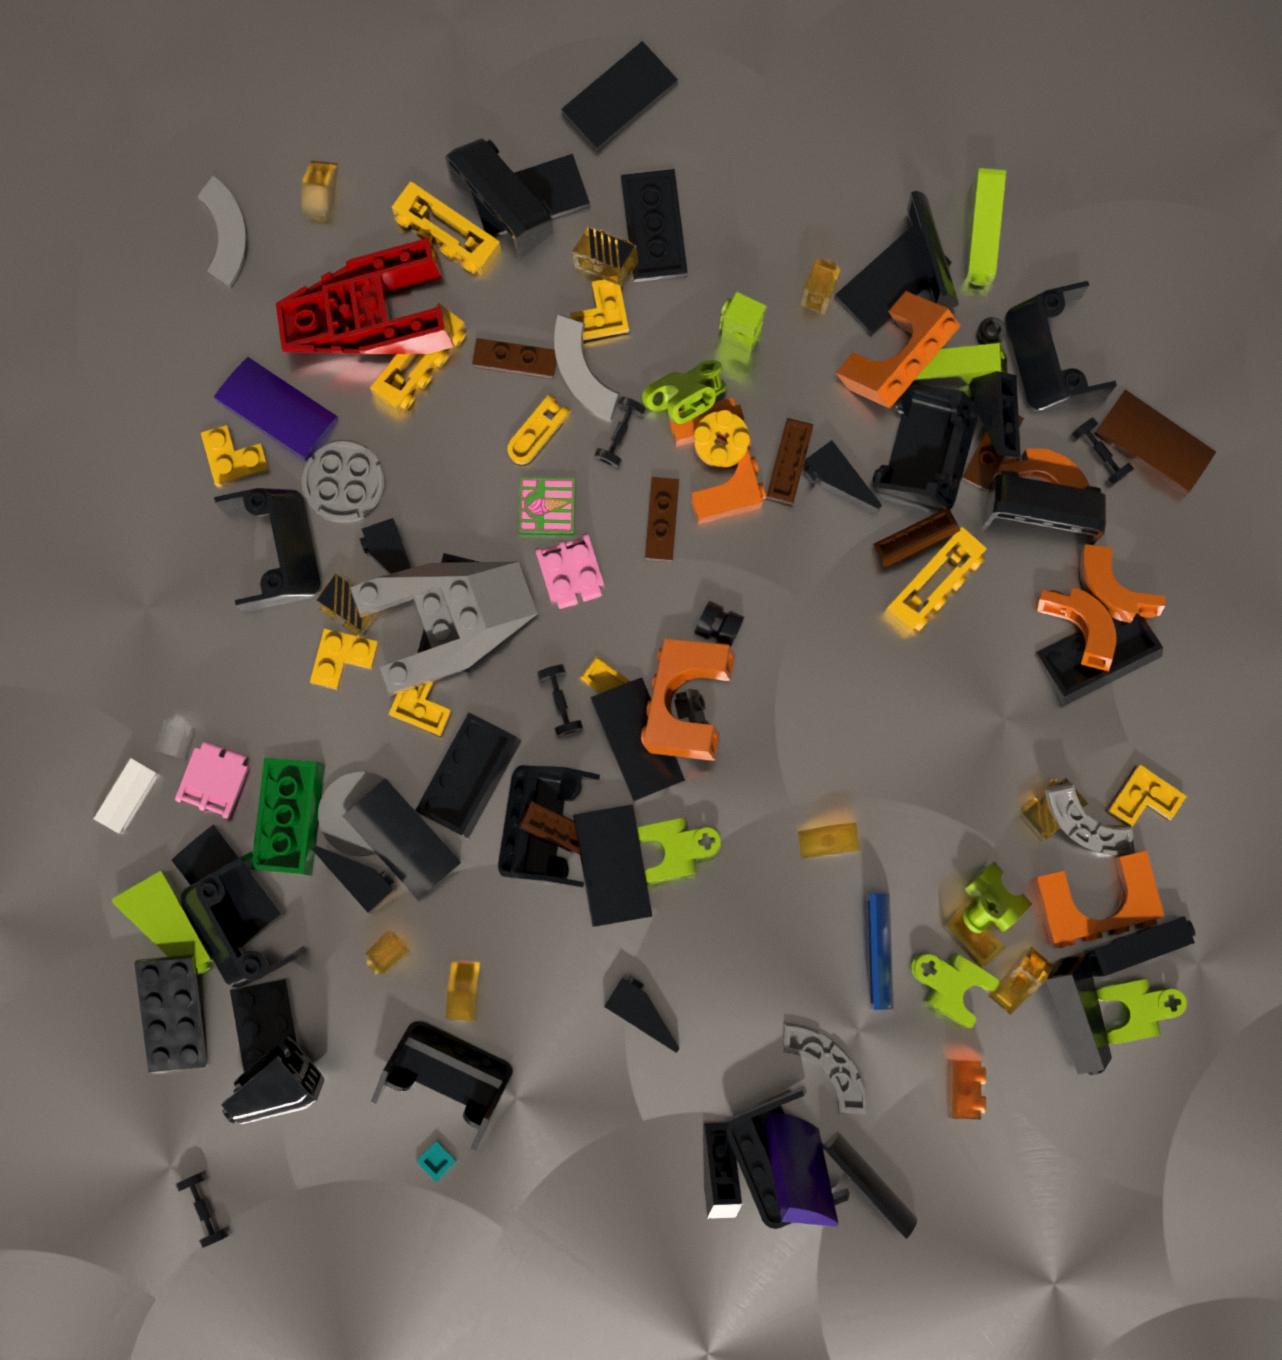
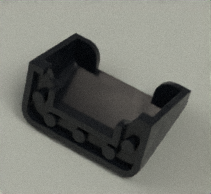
[873,384,978,509]
[221,1035,325,1125]

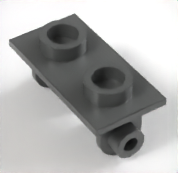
[674,689,710,725]

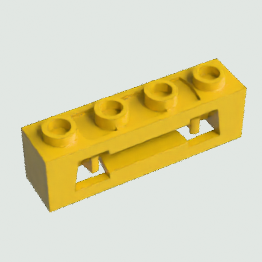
[392,181,501,276]
[370,303,466,414]
[885,527,987,634]

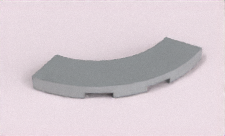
[197,175,247,288]
[554,314,620,420]
[1044,783,1135,855]
[783,1024,868,1114]

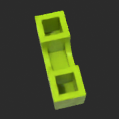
[719,292,767,353]

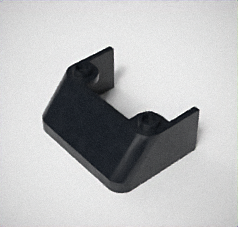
[445,138,553,260]
[1004,281,1117,413]
[982,471,1106,545]
[214,488,322,613]
[498,765,600,888]
[181,851,307,988]
[371,1021,513,1151]
[726,1086,850,1229]

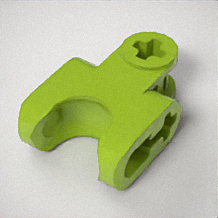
[642,360,727,424]
[637,818,721,883]
[962,861,1032,934]
[911,953,1000,1029]
[1096,978,1187,1044]

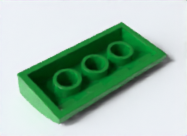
[251,758,325,876]

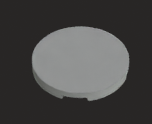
[301,440,385,523]
[318,772,384,856]

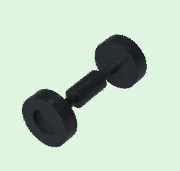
[593,397,646,468]
[1071,417,1134,486]
[537,664,583,737]
[176,1172,229,1248]

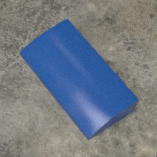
[867,893,894,1010]

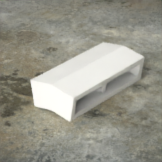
[92,757,159,835]

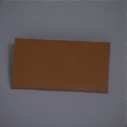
[1094,389,1216,497]

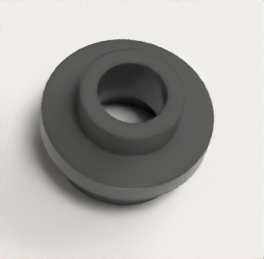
[978,317,1006,344]

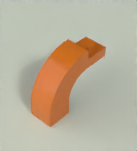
[997,448,1089,489]
[1079,544,1166,623]
[1037,587,1116,671]

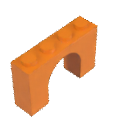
[835,291,960,409]
[669,397,766,525]
[641,639,735,761]
[1032,851,1165,948]

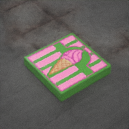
[518,477,575,534]

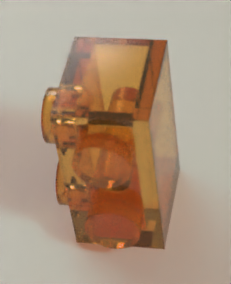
[948,1059,986,1120]

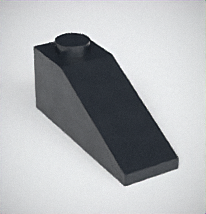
[973,371,1021,458]
[803,440,882,514]
[359,518,411,574]
[312,846,396,914]
[604,976,680,1053]
[703,1123,742,1218]

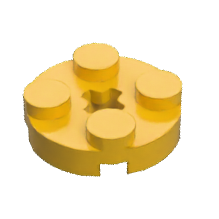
[694,410,750,468]

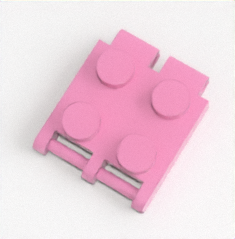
[535,533,604,609]
[175,741,249,820]

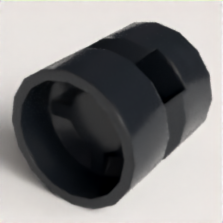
[694,600,745,647]

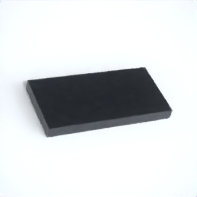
[561,41,678,151]
[470,154,590,238]
[621,169,688,282]
[835,226,952,336]

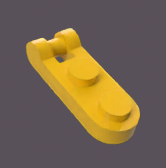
[507,394,572,465]

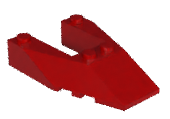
[275,238,454,354]

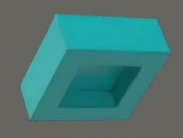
[416,1140,457,1182]

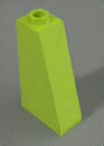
[965,168,1006,286]
[911,343,1008,386]
[111,870,213,976]

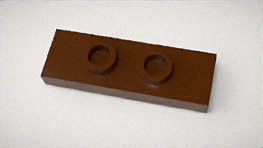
[472,338,557,379]
[962,416,1024,492]
[766,418,814,505]
[645,477,679,562]
[873,507,960,567]
[519,801,580,857]

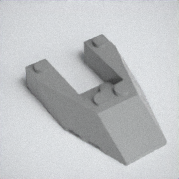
[350,561,538,697]

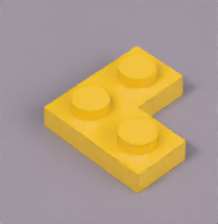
[570,277,629,341]
[201,425,270,487]
[310,628,379,690]
[388,681,452,737]
[1107,764,1187,827]

